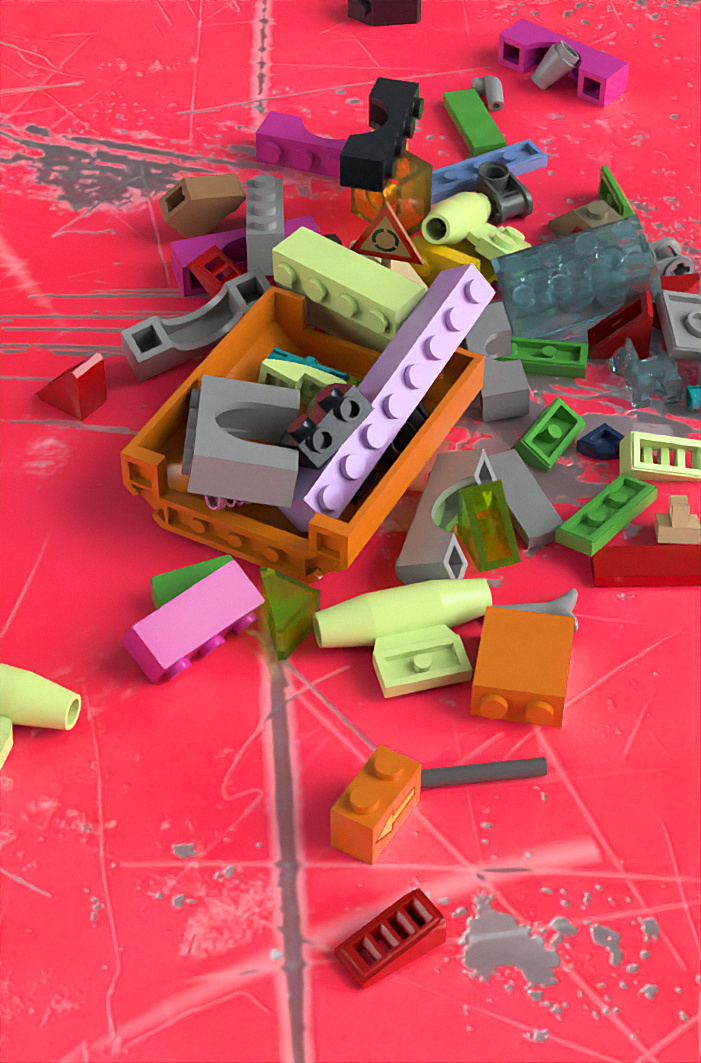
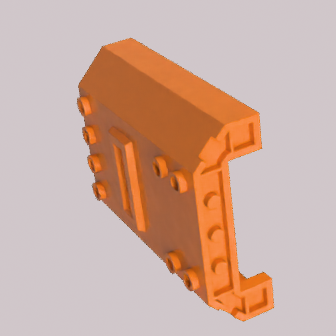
[120,285,485,585]

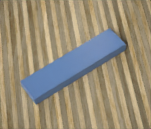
[412,139,548,205]

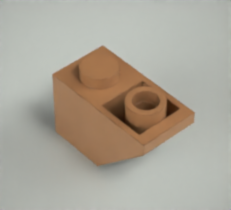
[158,174,246,239]

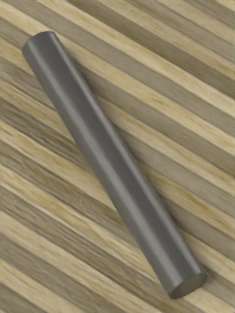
[420,757,547,789]

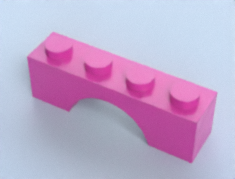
[497,19,629,108]
[255,111,399,188]
[171,215,322,297]

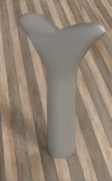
[492,588,579,632]

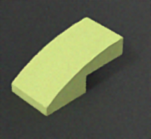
[258,359,347,406]

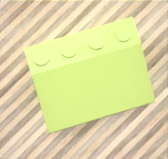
[272,226,425,353]

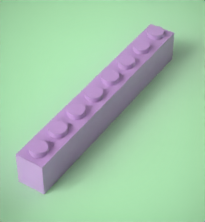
[277,263,496,532]

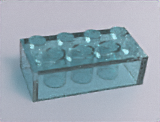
[491,214,661,338]

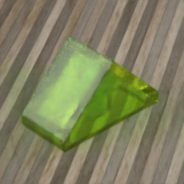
[457,479,521,572]
[259,567,320,661]

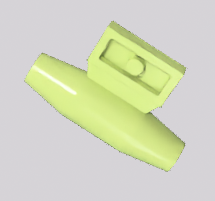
[422,192,532,270]
[313,578,492,698]
[0,663,81,770]

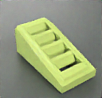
[619,431,701,482]

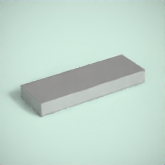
[487,449,564,549]

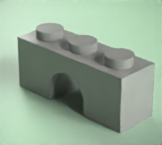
[458,301,530,422]

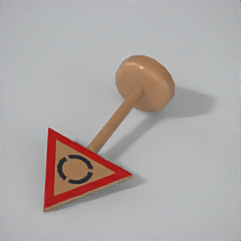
[349,201,424,270]

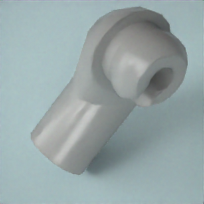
[472,75,504,111]

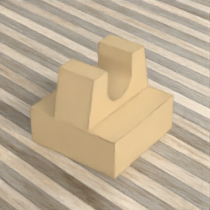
[654,495,701,545]

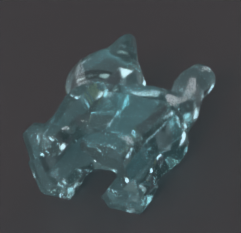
[607,338,683,409]

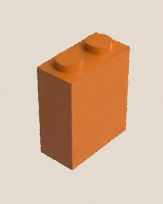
[470,606,575,727]

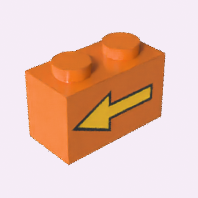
[330,745,422,865]

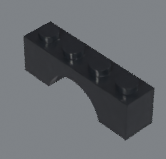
[340,77,424,193]

